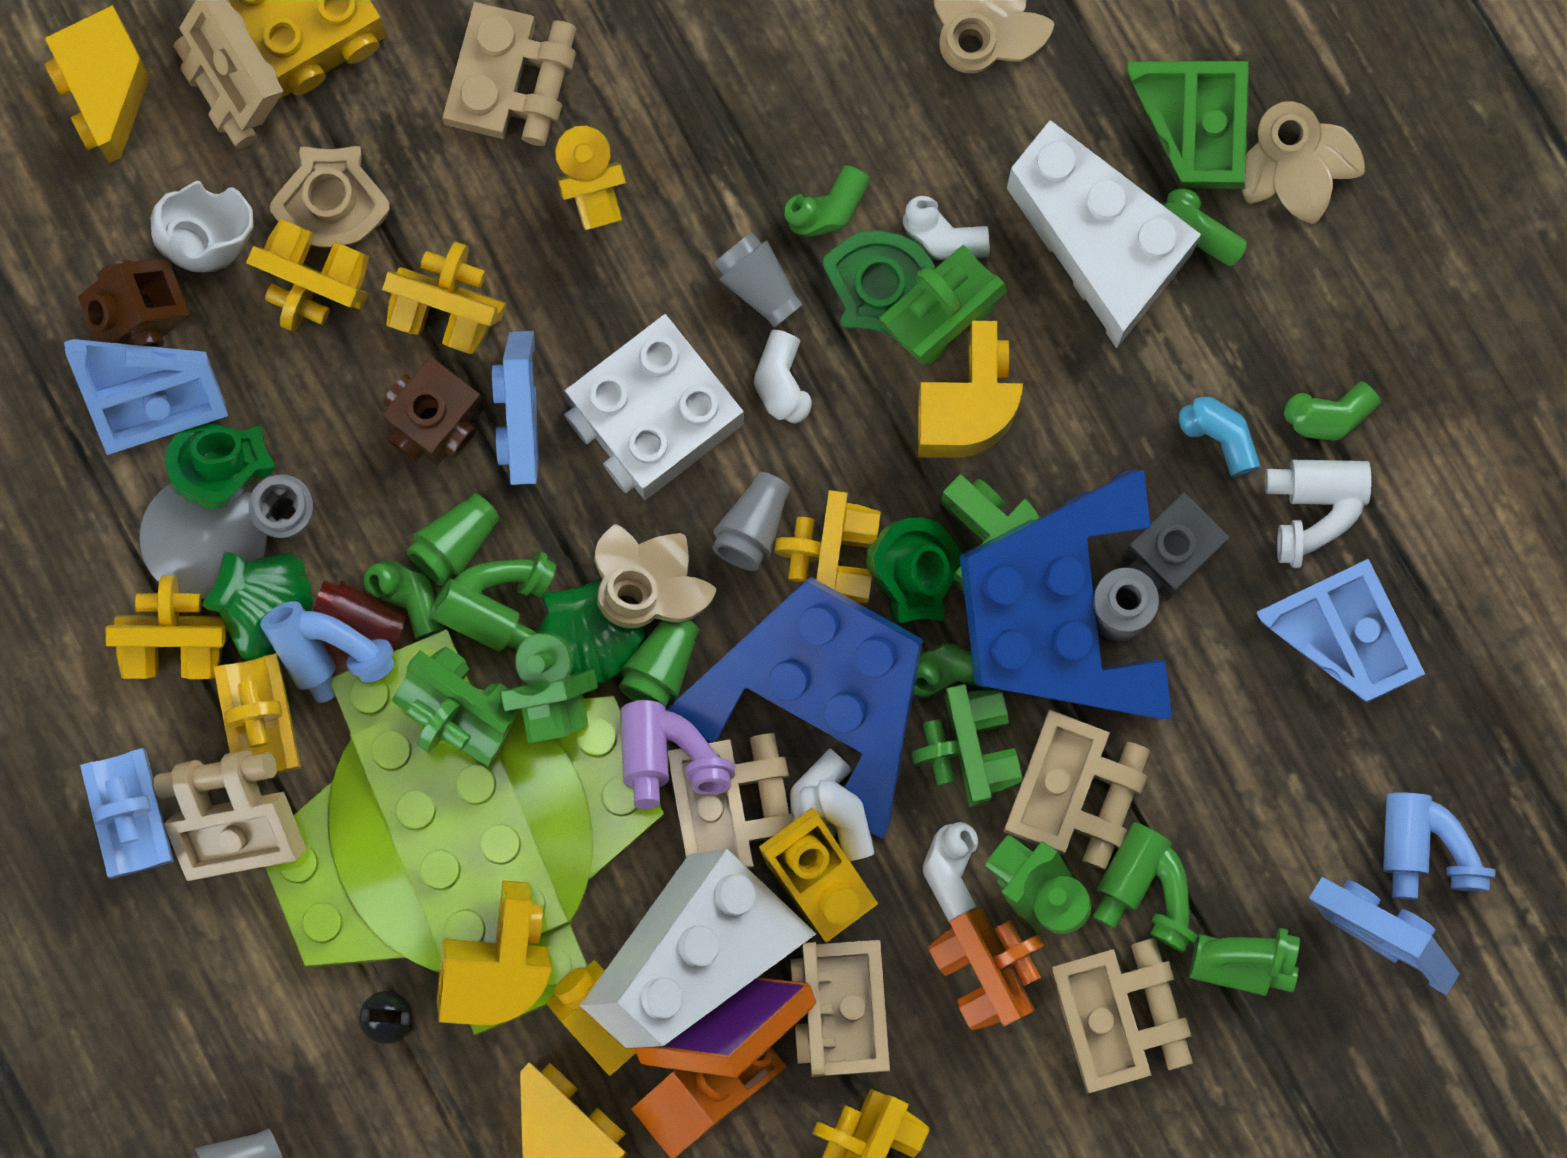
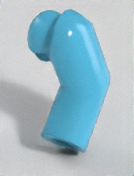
[1179,397,1261,477]

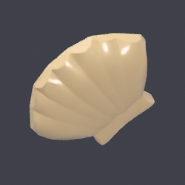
[270,146,389,248]

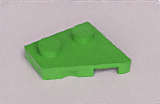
[1127,61,1249,189]

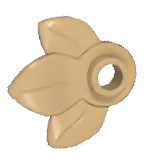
[934,0,1055,73]
[1241,101,1365,224]
[594,524,716,628]

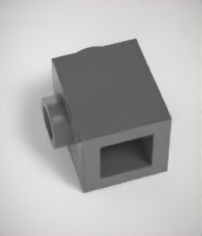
[1124,492,1230,600]

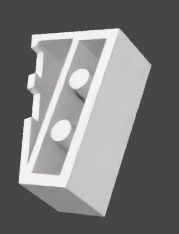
[1006,120,1201,349]
[580,849,816,1048]

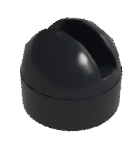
[360,991,413,1044]

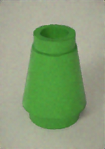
[406,493,500,586]
[619,620,700,708]

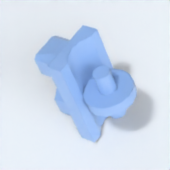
[80,748,174,879]

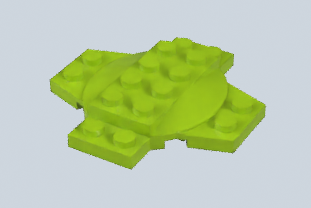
[265,629,665,1036]

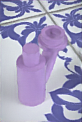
[621,700,735,809]

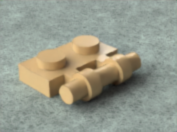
[173,0,284,149]
[442,2,577,146]
[1003,710,1150,871]
[667,733,794,869]
[153,750,307,881]
[1050,938,1193,1094]

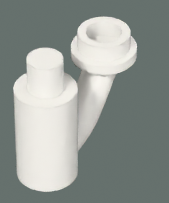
[1265,460,1371,568]

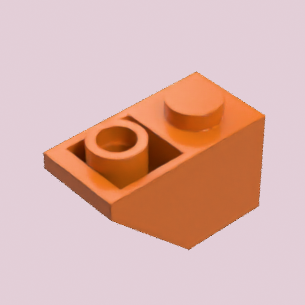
[631,1047,787,1158]

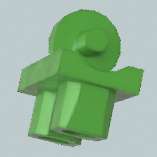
[879,245,1008,365]
[501,632,598,743]
[392,647,517,767]
[910,684,1023,808]
[985,835,1092,934]

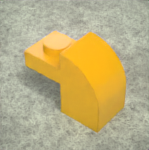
[918,321,1023,458]
[436,880,552,1025]

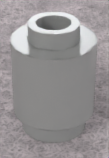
[1093,568,1159,641]

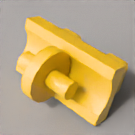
[555,125,626,230]
[246,219,369,332]
[382,241,507,354]
[773,490,881,607]
[105,575,230,679]
[213,653,301,774]
[812,1089,929,1158]

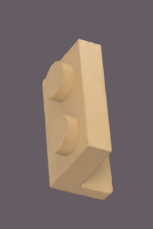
[790,940,890,1077]

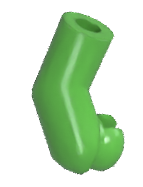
[784,165,871,237]
[1163,188,1247,266]

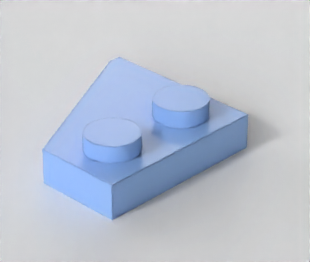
[492,331,539,485]
[64,339,228,455]
[1308,877,1460,996]

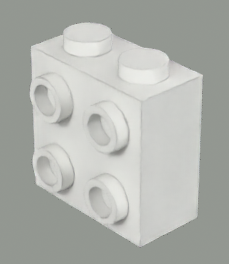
[564,314,744,501]

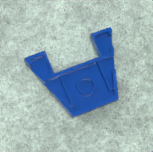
[960,469,1172,719]
[667,577,923,839]

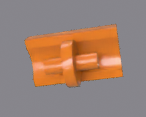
[928,907,1045,1030]

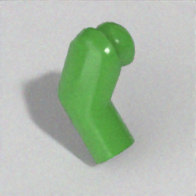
[1284,381,1381,441]
[363,560,445,640]
[913,643,991,698]

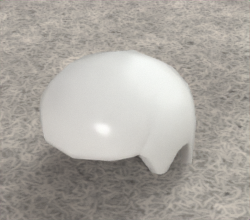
[150,181,253,272]

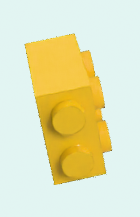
[228,0,387,99]

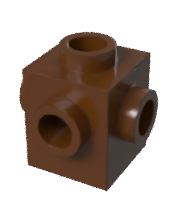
[78,258,190,347]
[382,356,485,466]

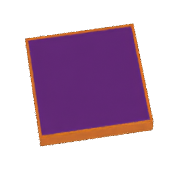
[634,978,817,1078]

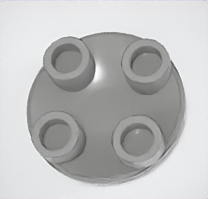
[140,483,267,599]

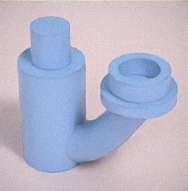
[261,601,395,703]
[1383,793,1496,900]

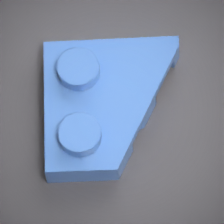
[1257,559,1425,703]

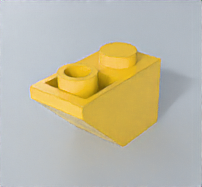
[44,5,150,164]
[759,808,878,943]
[520,1062,628,1158]

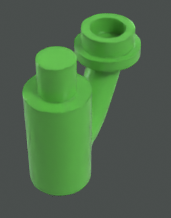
[430,550,556,652]
[1092,822,1198,953]
[1189,928,1300,996]

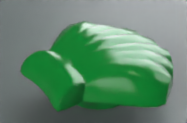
[823,230,936,336]
[164,422,275,510]
[866,518,963,623]
[202,552,313,661]
[536,579,646,685]

